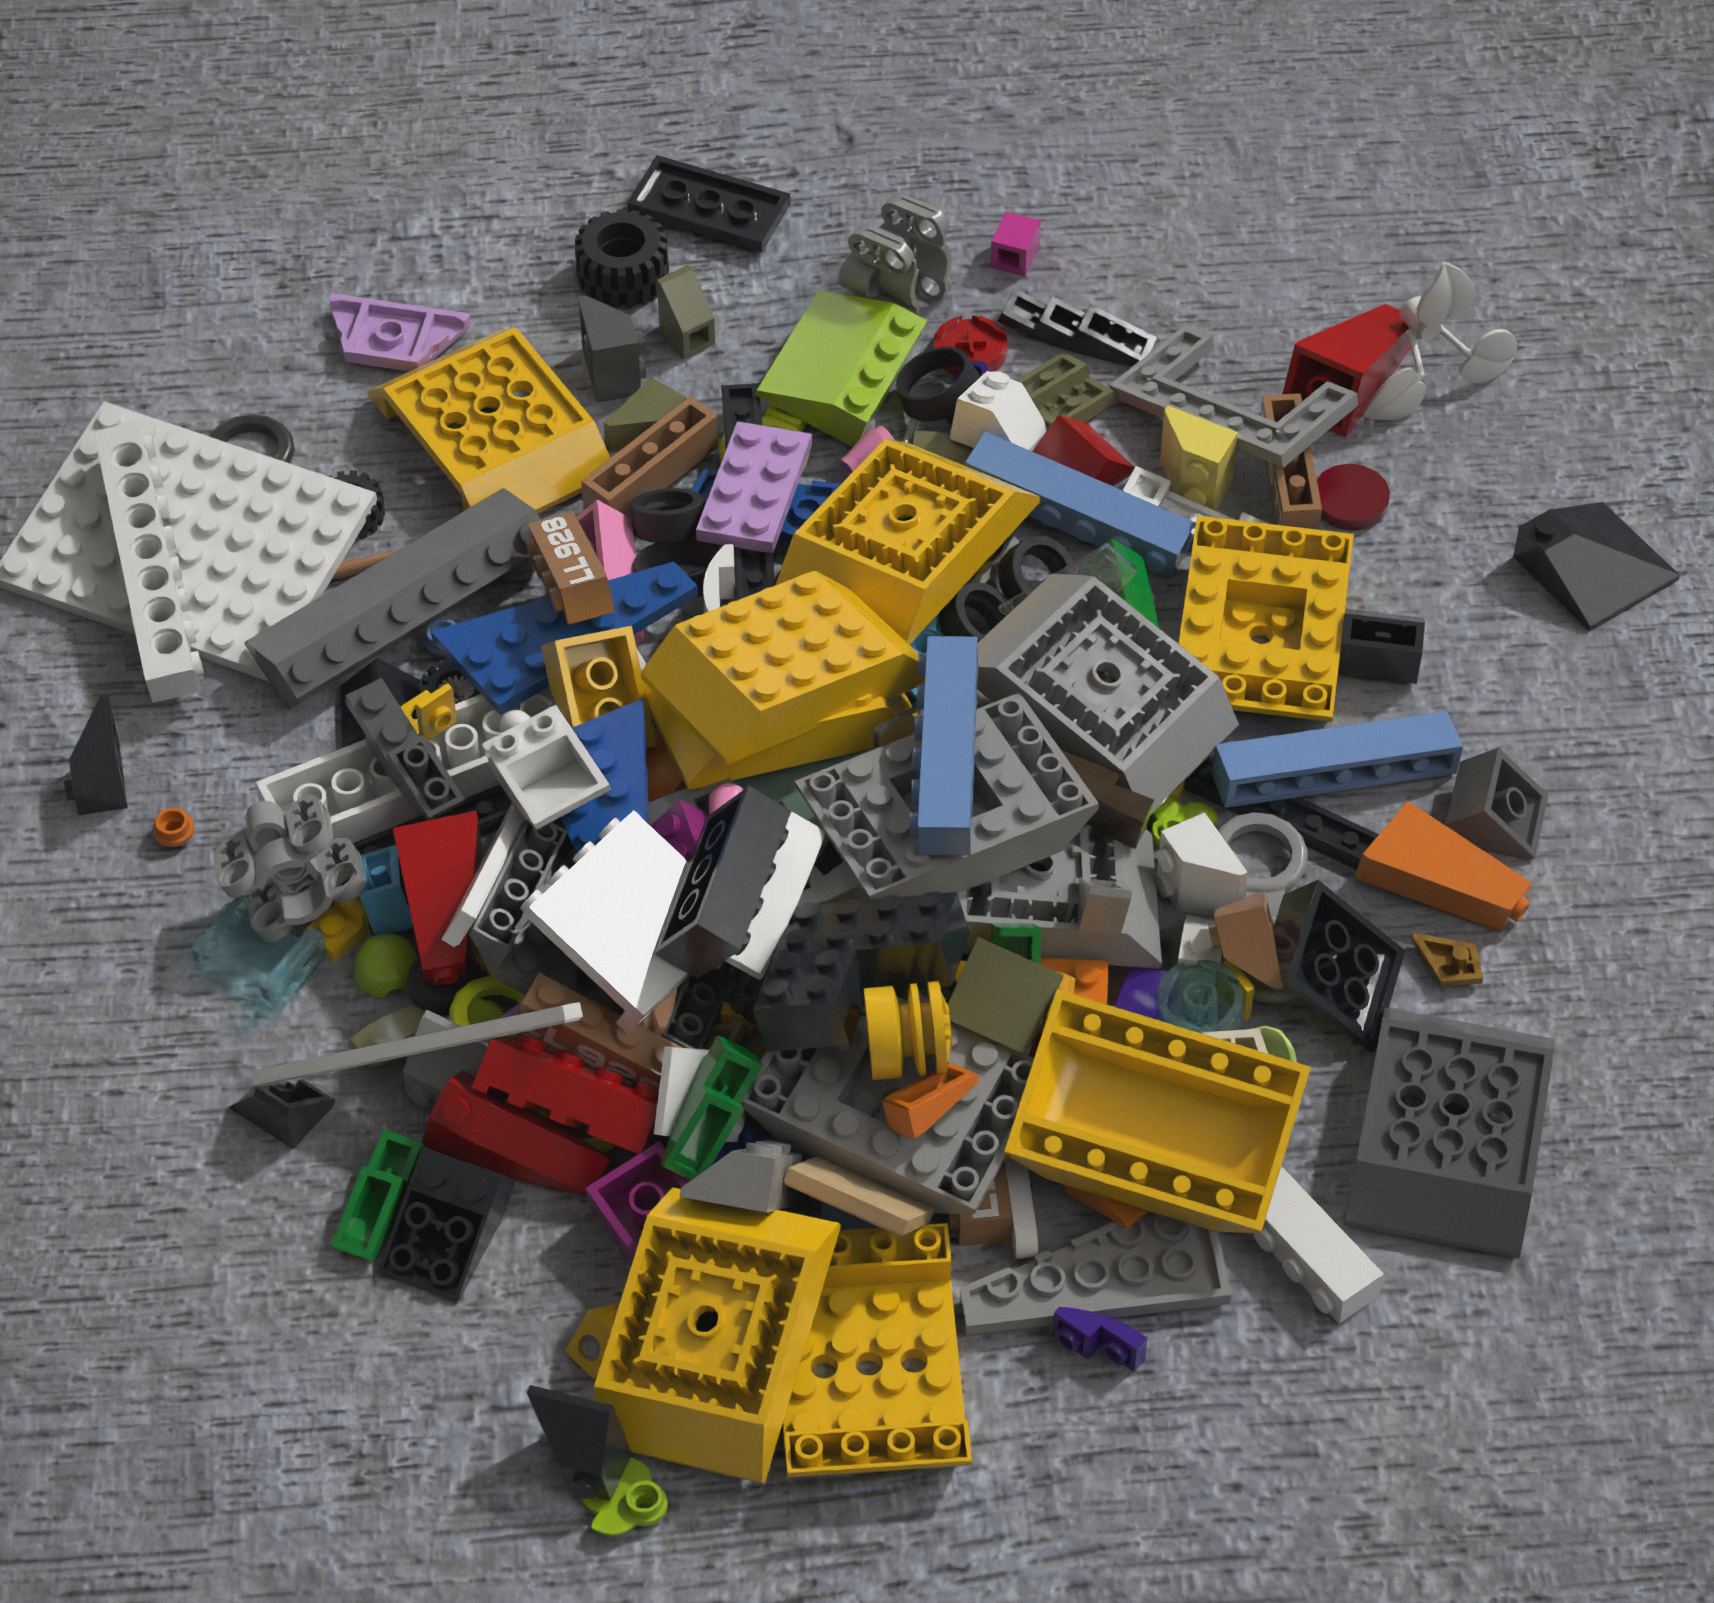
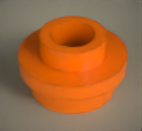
[153,808,195,847]

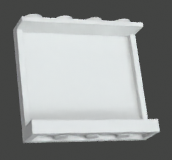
[515,811,689,1035]

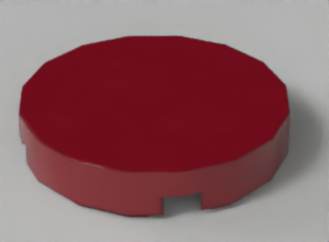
[1317,464,1390,531]

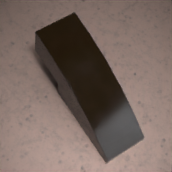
[1061,750,1154,849]

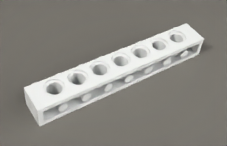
[93,421,204,703]

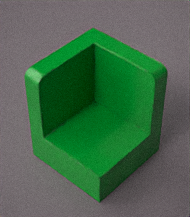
[991,923,1041,965]

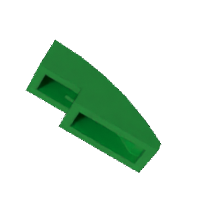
[661,1035,762,1180]
[330,1129,427,1262]

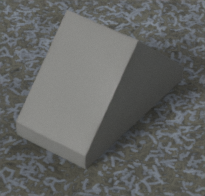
[1078,877,1132,937]

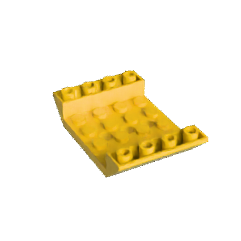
[368,327,610,514]
[783,1223,972,1478]

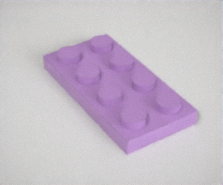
[696,421,812,554]

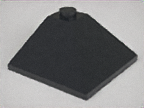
[1513,502,1680,631]
[1273,880,1406,1053]

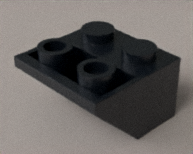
[1338,608,1425,684]

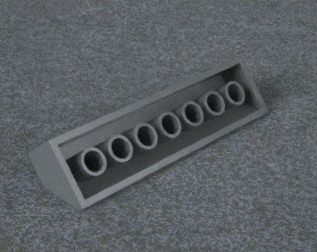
[244,488,541,710]

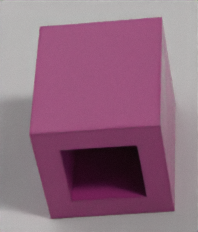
[990,212,1041,276]

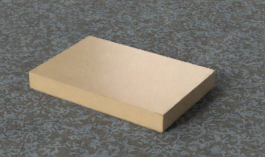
[783,1156,935,1236]

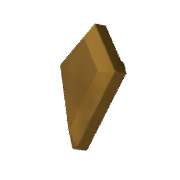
[1411,933,1483,987]

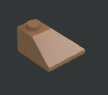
[1208,891,1284,990]

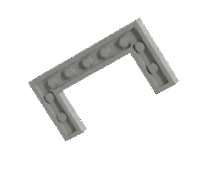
[1109,325,1358,468]

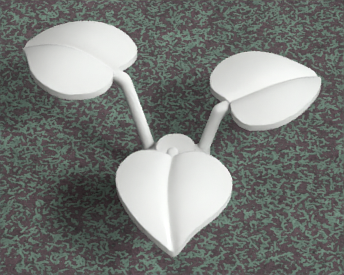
[1361,262,1517,420]

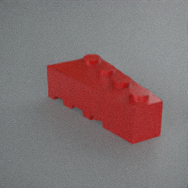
[471,1032,659,1154]

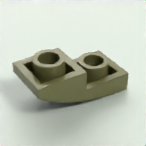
[348,1005,440,1067]

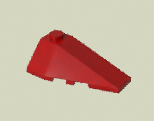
[422,1070,612,1195]

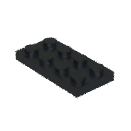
[627,155,791,252]

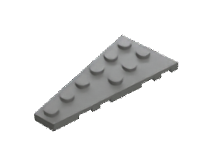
[959,1211,1231,1335]

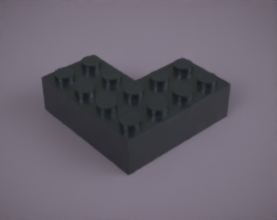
[753,891,970,1052]

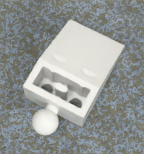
[482,705,611,830]

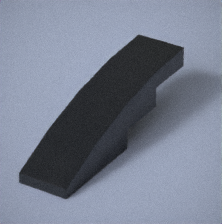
[997,288,1157,366]

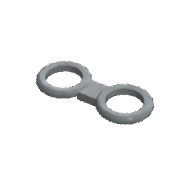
[1218,812,1308,1005]

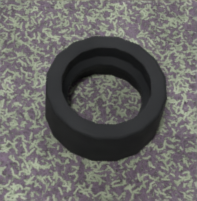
[630,488,704,543]
[998,536,1076,608]
[939,582,1013,642]

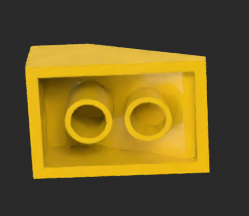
[541,626,657,748]

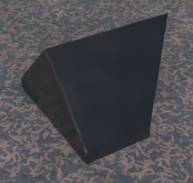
[228,1079,336,1149]

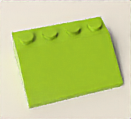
[755,290,927,447]

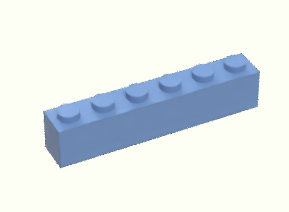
[965,431,1196,579]
[910,636,978,856]
[1211,711,1463,808]

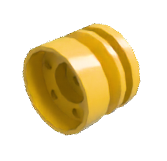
[864,981,952,1080]

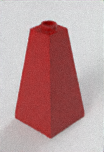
[1282,304,1411,437]
[393,811,482,985]

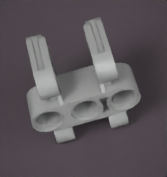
[838,193,952,316]
[214,795,366,943]

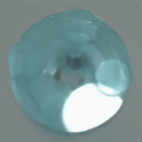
[1158,960,1244,1033]

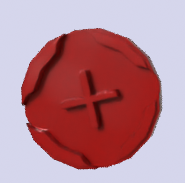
[933,315,1008,376]

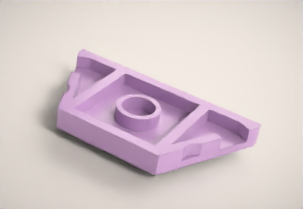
[329,293,471,371]

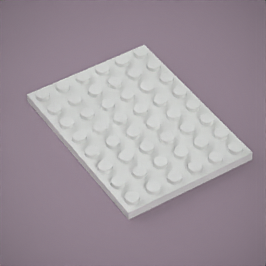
[0,401,377,682]

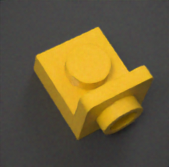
[303,896,370,963]

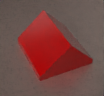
[1032,414,1135,486]

